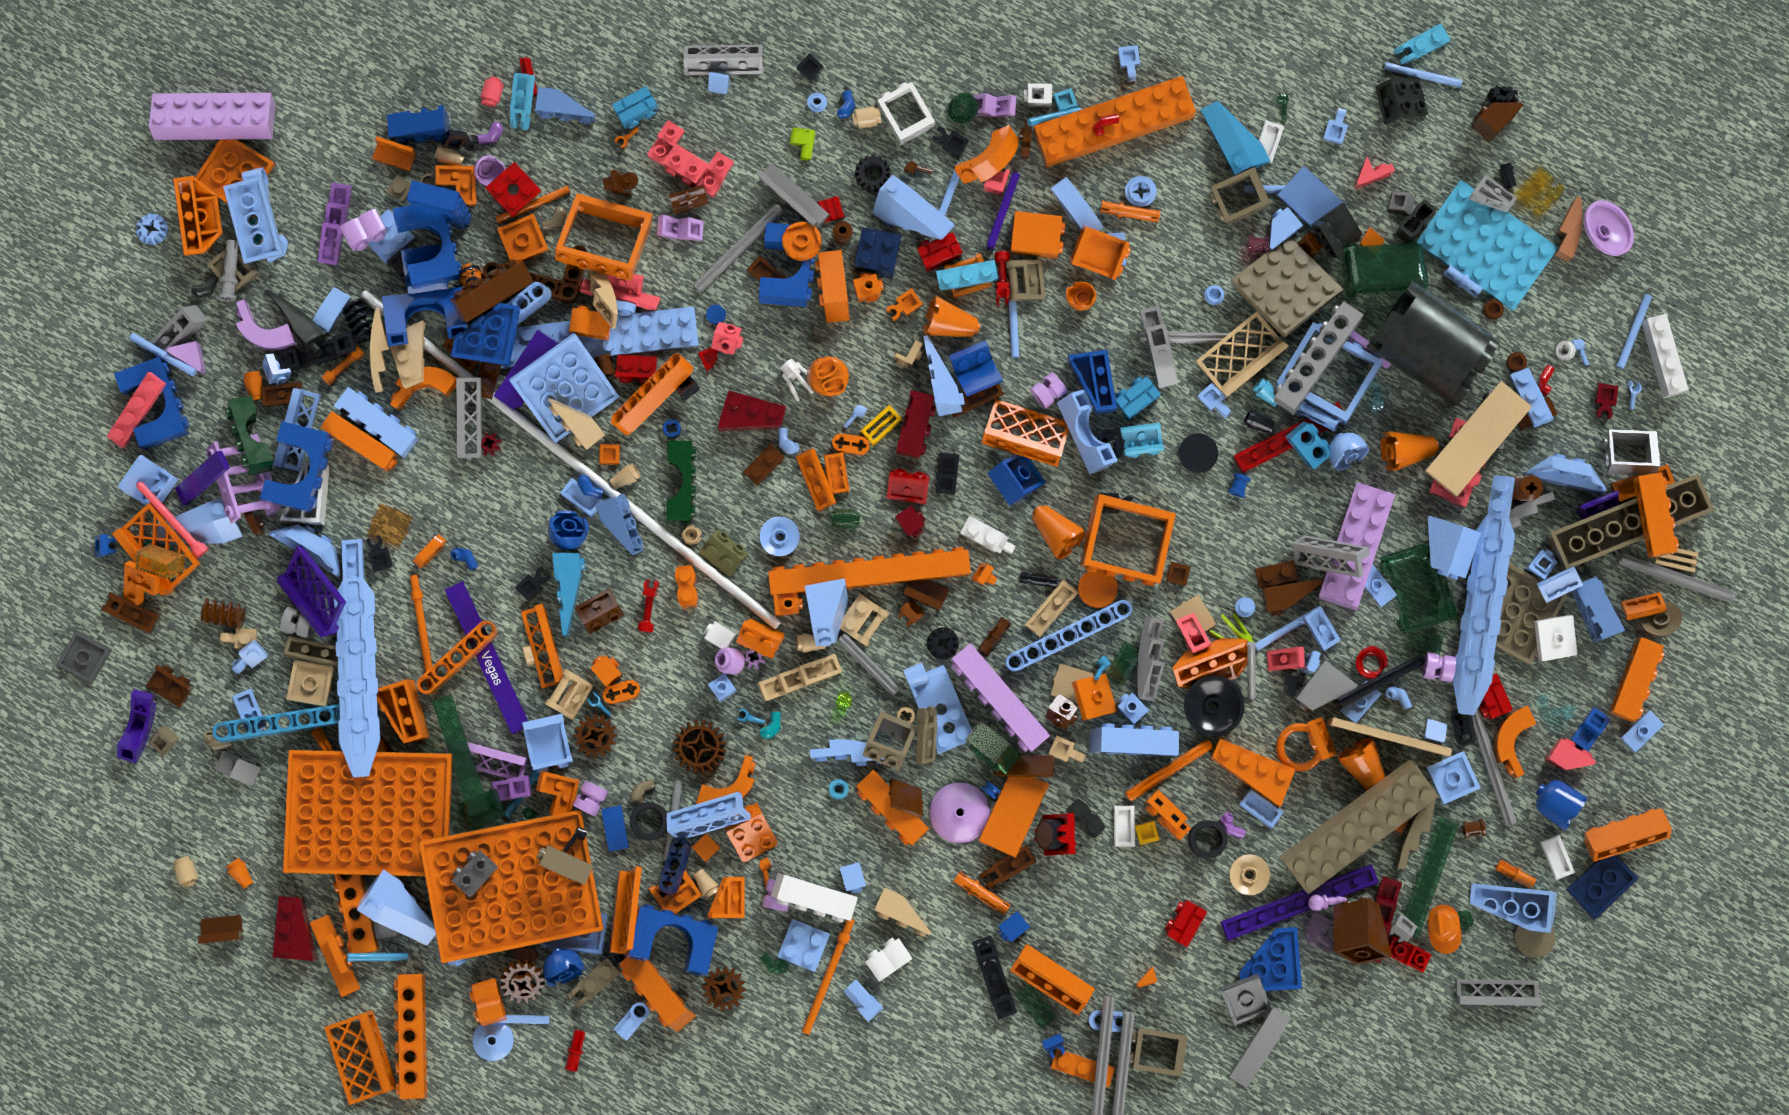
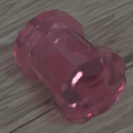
[1248,235,1270,253]

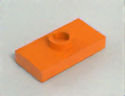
[824,452,850,494]
[1621,592,1667,621]

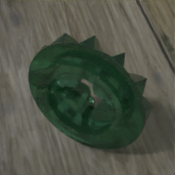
[947,93,978,124]

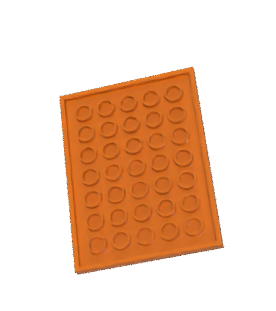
[283,750,453,876]
[419,810,604,963]

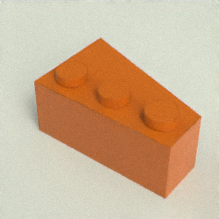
[815,250,850,323]
[377,679,430,744]

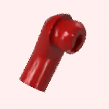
[1092,114,1119,137]
[1538,365,1555,396]

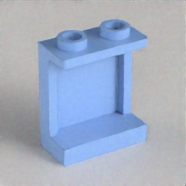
[522,714,573,773]

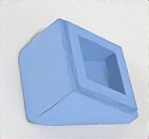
[708,72,730,94]
[1423,719,1447,744]

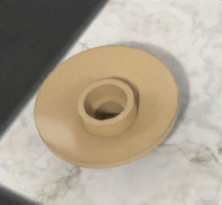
[1229,854,1270,895]

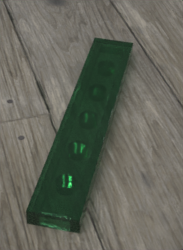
[432,694,490,816]
[1404,817,1459,939]

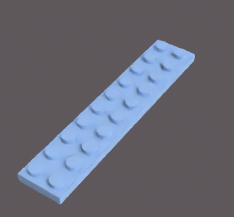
[501,306,699,369]

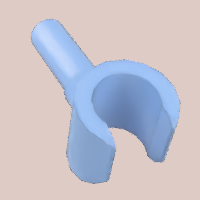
[1571,339,1589,366]
[1627,380,1642,409]
[843,405,867,429]

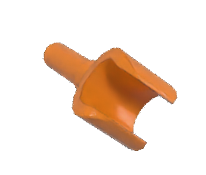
[615,126,639,149]
[759,857,772,886]

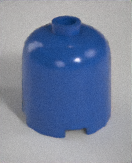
[1535,780,1588,831]

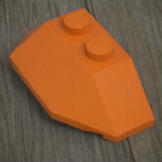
[173,176,223,256]
[1172,638,1249,689]

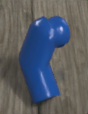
[837,90,855,119]
[577,475,603,499]
[450,548,479,571]

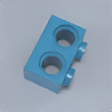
[1285,422,1330,469]

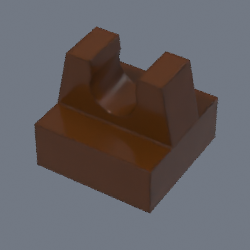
[1297,232,1323,258]

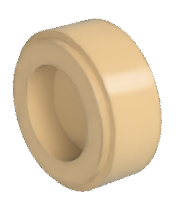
[522,646,535,667]

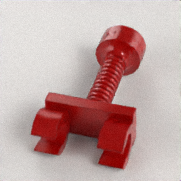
[994,251,1010,307]
[637,579,659,632]

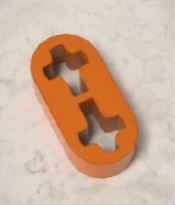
[832,434,870,455]
[413,534,447,568]
[603,680,641,704]

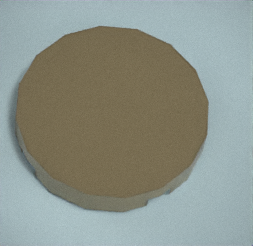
[1514,925,1555,957]

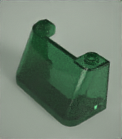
[1342,240,1429,298]
[1379,543,1457,634]

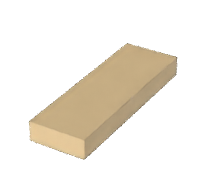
[1024,580,1079,638]

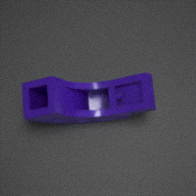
[117,689,156,763]

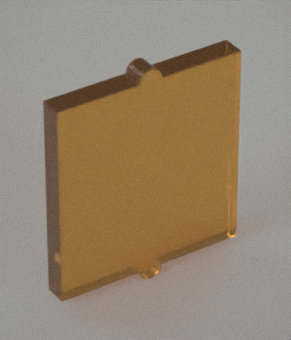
[367,504,413,547]

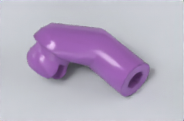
[477,122,503,145]
[1220,812,1246,839]

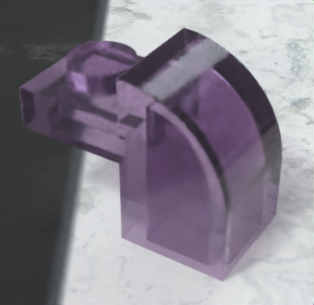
[1303,911,1337,955]

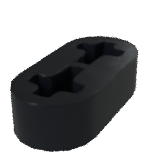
[1451,708,1476,746]

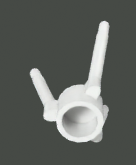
[780,359,814,401]

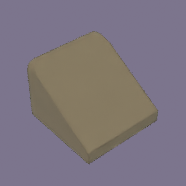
[148,725,179,756]

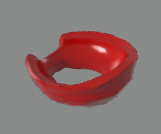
[1356,646,1388,679]

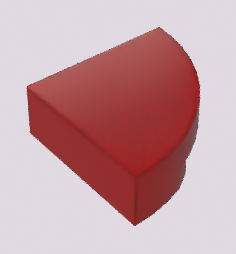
[698,347,718,371]

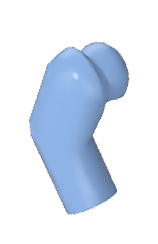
[1385,686,1413,711]

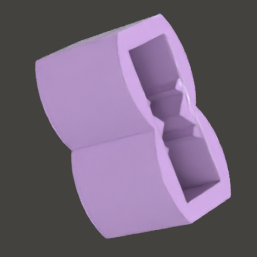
[340,209,388,251]

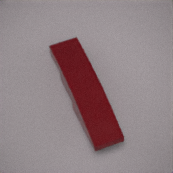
[1373,876,1402,963]

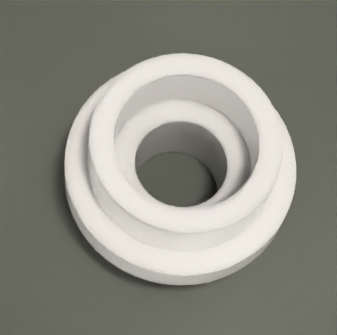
[1556,341,1576,361]

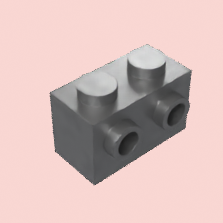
[451,850,498,897]

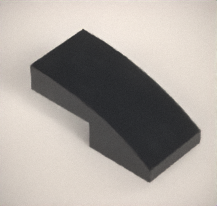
[935,452,959,495]

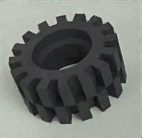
[855,155,890,193]

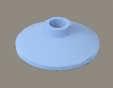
[760,516,800,556]
[473,1023,513,1061]

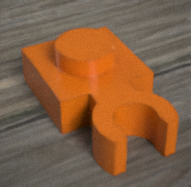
[886,288,923,321]

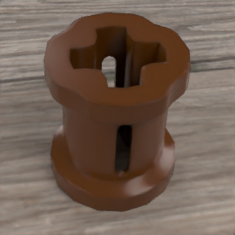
[594,354,616,377]
[1462,818,1486,839]

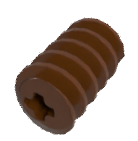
[1512,475,1543,501]
[201,598,246,629]

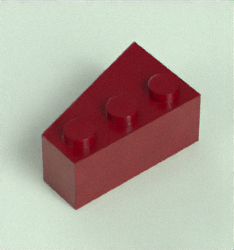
[717,390,787,432]
[896,390,936,460]
[273,896,318,961]

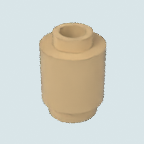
[852,106,882,129]
[173,856,199,888]

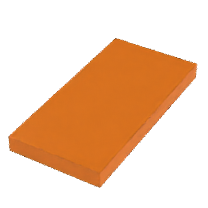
[979,776,1050,858]

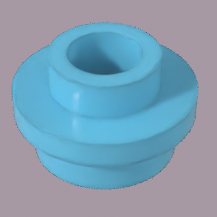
[829,779,849,799]

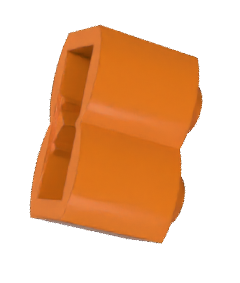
[569,306,611,340]
[675,565,699,609]
[469,978,507,1027]

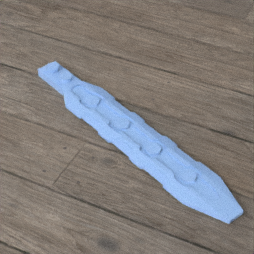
[1453,475,1515,716]
[334,539,380,778]

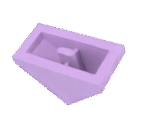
[166,341,206,375]

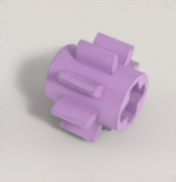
[743,649,766,669]

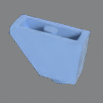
[1267,207,1303,251]

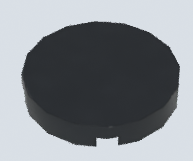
[1178,433,1219,474]

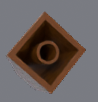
[1333,897,1391,965]

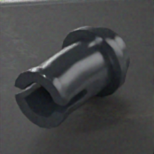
[1499,163,1517,189]
[603,939,626,965]

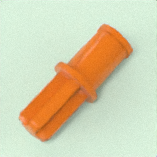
[1496,860,1536,889]

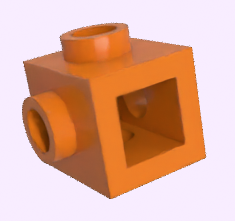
[853,273,884,303]

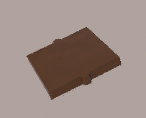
[888,778,924,817]

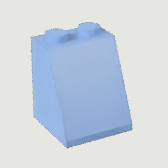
[1428,516,1481,580]
[805,579,848,647]

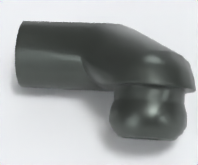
[191,274,219,298]

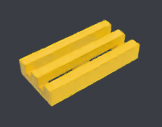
[860,405,903,446]

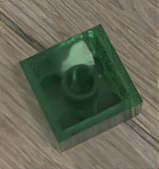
[965,721,1021,775]

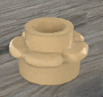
[682,525,701,545]

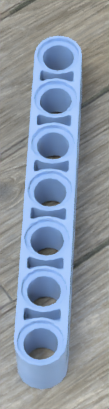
[1005,600,1132,672]

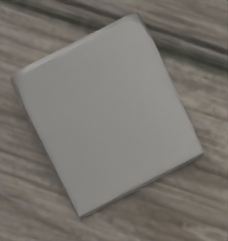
[1388,191,1415,215]

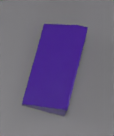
[1577,491,1619,520]

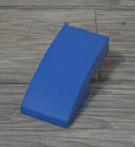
[1570,707,1611,751]
[601,805,629,852]

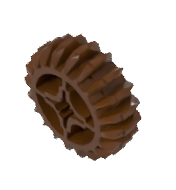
[672,720,727,774]

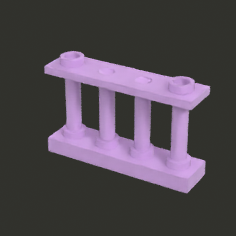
[207,434,281,523]

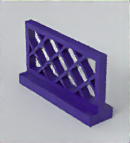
[276,545,346,638]

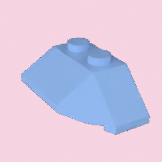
[1523,454,1606,495]
[268,524,342,578]

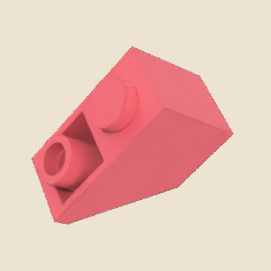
[1545,738,1596,771]

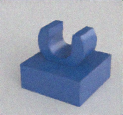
[95,534,117,557]
[1042,1034,1065,1059]

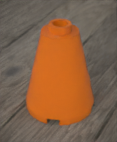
[923,296,980,337]
[1380,431,1439,471]
[1032,505,1086,560]
[1338,738,1385,791]

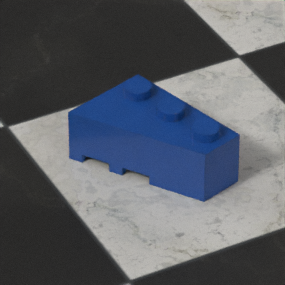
[387,105,450,145]

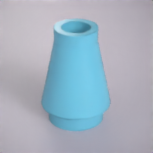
[1252,378,1277,407]

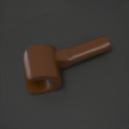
[904,161,933,175]

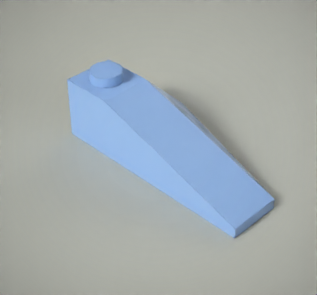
[924,335,965,416]
[157,498,243,545]
[357,869,436,945]

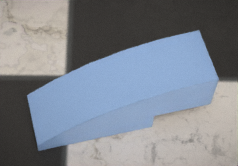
[1050,177,1104,232]

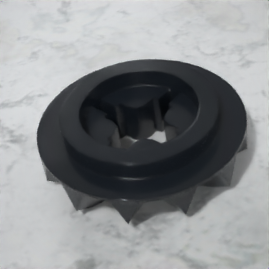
[1487,85,1519,104]
[1097,429,1126,459]
[927,627,959,659]

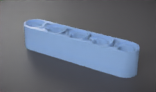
[506,282,551,325]

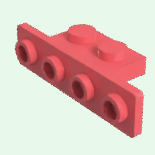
[580,274,660,310]

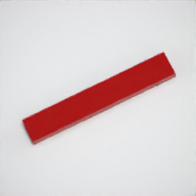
[1233,402,1343,474]

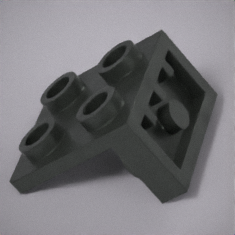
[1375,78,1428,124]
[1311,203,1363,259]

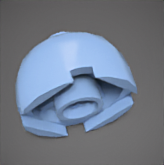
[1329,433,1369,471]

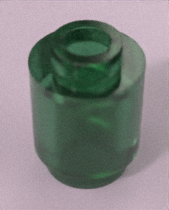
[831,509,860,529]

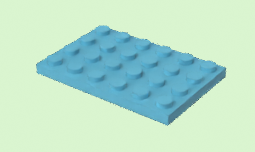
[1415,180,1559,312]

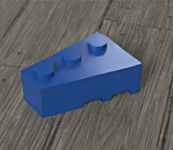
[1067,350,1117,415]

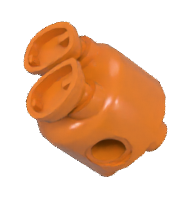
[807,356,849,396]

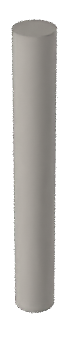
[1247,642,1256,699]

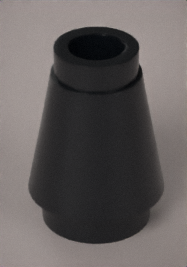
[1243,410,1275,434]

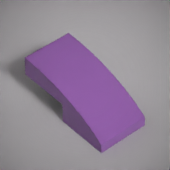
[492,775,531,802]

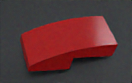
[1389,935,1432,973]

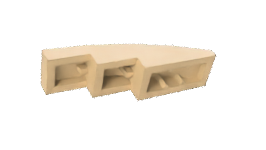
[587,269,618,329]
[370,307,389,393]
[757,654,842,702]

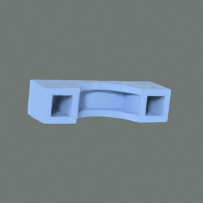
[1057,389,1117,474]

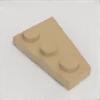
[390,321,426,389]

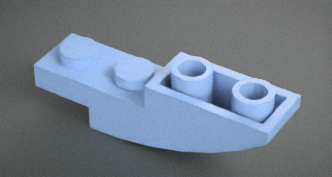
[810,739,884,766]

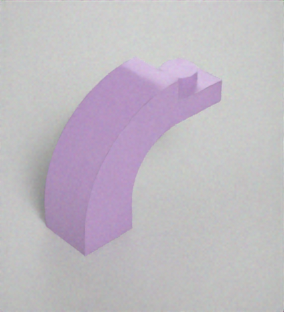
[236,299,298,351]

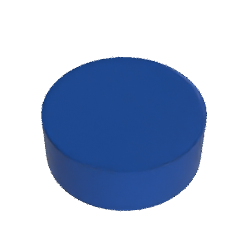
[706,305,726,325]

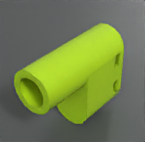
[789,127,816,161]

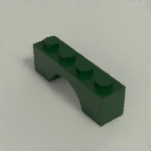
[225,395,273,476]
[666,441,697,523]

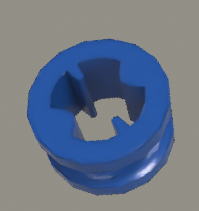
[663,419,681,438]
[981,781,1001,800]

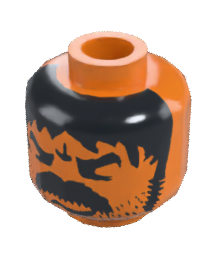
[458,263,485,290]

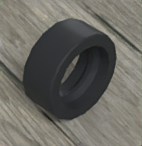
[630,802,667,841]
[1188,820,1228,859]

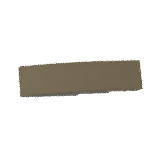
[1395,800,1435,870]

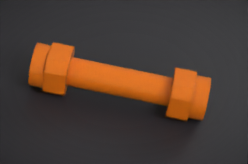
[322,346,365,386]

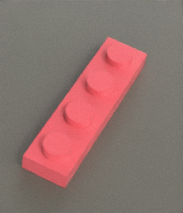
[107,372,166,448]

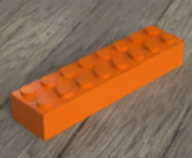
[1033,76,1196,168]

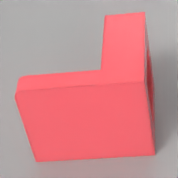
[983,169,1010,196]

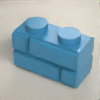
[612,86,659,129]
[1115,376,1161,421]

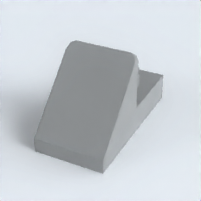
[215,751,261,786]

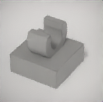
[1390,913,1418,942]

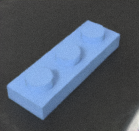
[1510,368,1553,428]

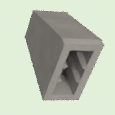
[1294,660,1358,712]

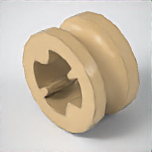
[897,707,915,723]

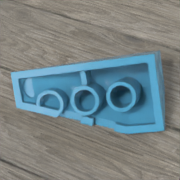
[1200,101,1271,176]
[552,553,586,637]

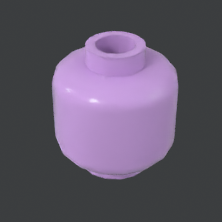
[715,647,745,675]

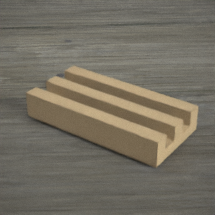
[1654,548,1698,573]

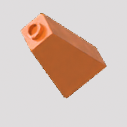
[320,411,398,472]

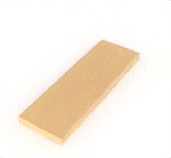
[1425,381,1532,497]
[1327,717,1452,757]

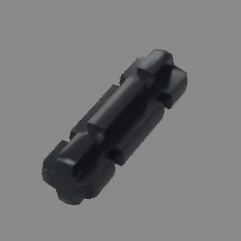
[1019,572,1059,588]

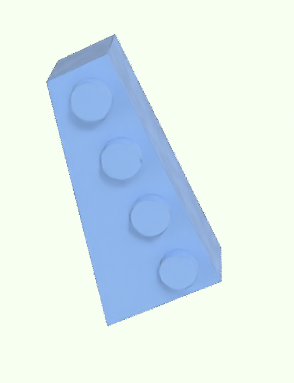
[1089,724,1179,756]

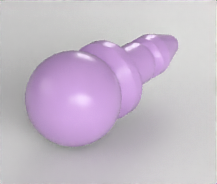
[1308,895,1347,911]

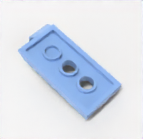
[223,167,284,264]
[903,663,976,755]

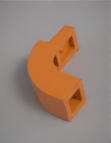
[955,125,1019,184]
[390,367,456,412]
[1494,706,1536,778]
[696,755,756,804]

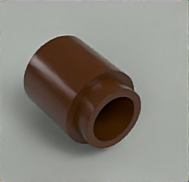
[833,221,853,245]

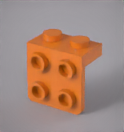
[736,619,785,659]
[724,803,778,862]

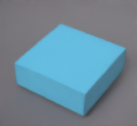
[1053,88,1078,112]

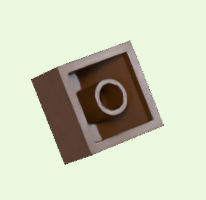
[1472,102,1524,143]

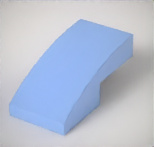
[313,287,351,333]

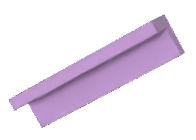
[446,737,528,779]

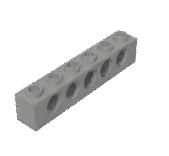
[1273,301,1364,415]

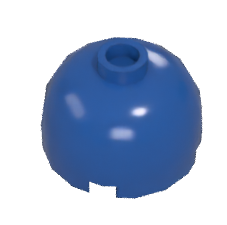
[548,510,589,550]
[543,948,585,986]

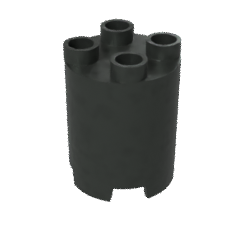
[1366,280,1500,405]

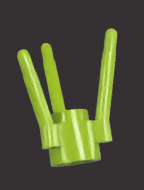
[1209,613,1255,643]

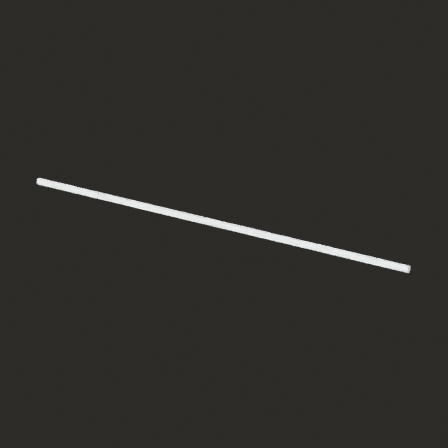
[360,290,781,630]

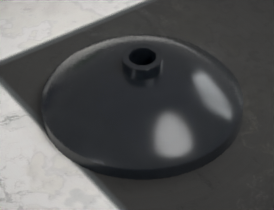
[1184,675,1245,736]

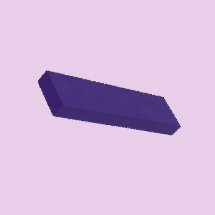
[986,172,1020,251]
[175,450,230,506]

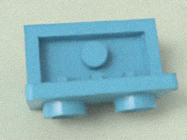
[1120,422,1164,458]

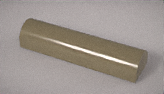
[283,636,338,668]

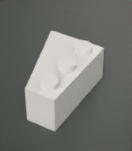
[280,462,330,526]

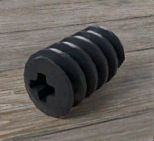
[342,298,373,343]

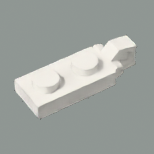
[960,516,1015,554]

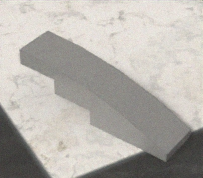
[1509,492,1555,529]
[1137,616,1165,701]
[1229,1007,1291,1088]

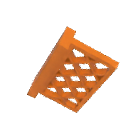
[981,399,1069,467]
[112,503,200,595]
[609,866,642,954]
[324,1010,396,1105]

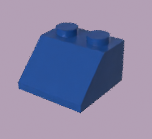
[987,454,1046,506]

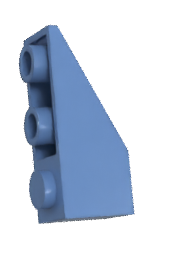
[535,87,596,124]
[595,494,643,555]

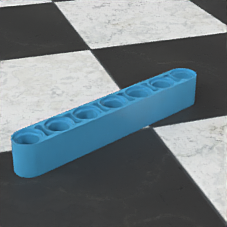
[213,704,340,743]

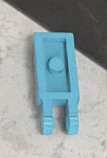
[1394,24,1450,65]
[510,73,535,130]

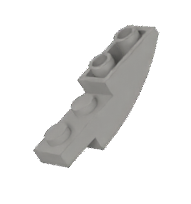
[1139,305,1178,389]

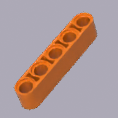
[610,353,693,435]
[417,621,498,695]

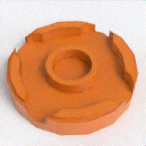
[782,222,822,261]
[1077,570,1118,609]

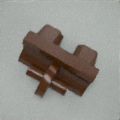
[603,170,638,196]
[669,185,709,214]

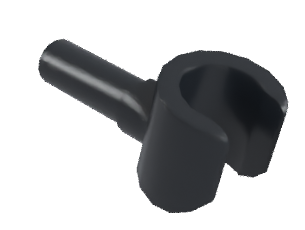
[563,827,587,852]

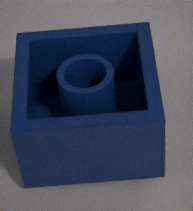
[854,227,901,278]

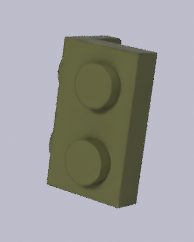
[699,530,749,577]

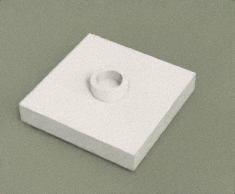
[1534,615,1577,661]

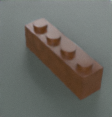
[450,259,534,322]

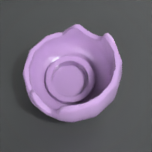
[473,156,505,186]

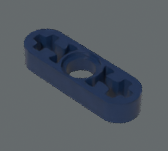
[659,837,691,895]

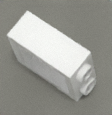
[877,82,935,145]

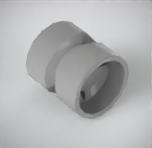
[280,607,313,639]

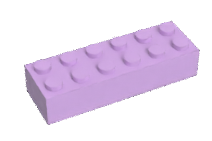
[149,93,275,140]
[1319,482,1395,611]
[951,643,1050,754]

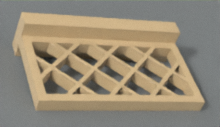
[1195,311,1289,399]

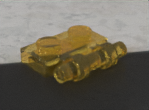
[1514,166,1565,217]

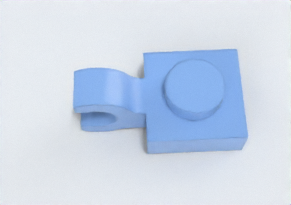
[1118,45,1140,82]
[1323,108,1348,145]
[1197,383,1231,419]
[231,639,268,674]

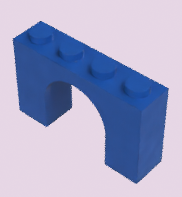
[407,180,472,230]
[393,205,462,289]
[759,223,815,307]
[382,287,467,346]
[114,357,190,450]
[260,421,333,513]
[625,905,718,976]

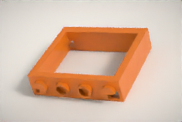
[555,193,653,281]
[1079,494,1176,587]

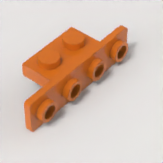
[310,915,360,997]

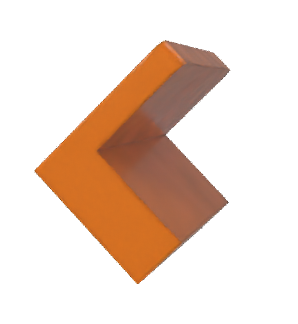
[372,136,417,172]

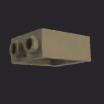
[1209,167,1271,225]
[862,711,918,771]
[536,845,593,885]
[1129,1027,1188,1077]

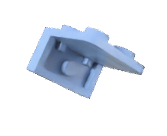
[118,455,179,506]

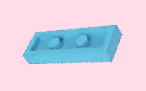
[936,260,998,292]

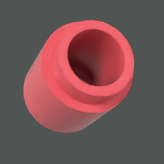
[480,77,504,107]

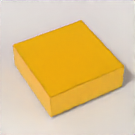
[1135,821,1160,845]

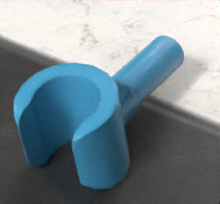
[1094,655,1111,681]
[587,691,611,717]
[737,709,765,725]

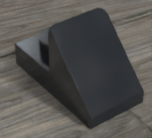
[675,376,700,402]

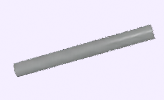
[663,780,683,861]

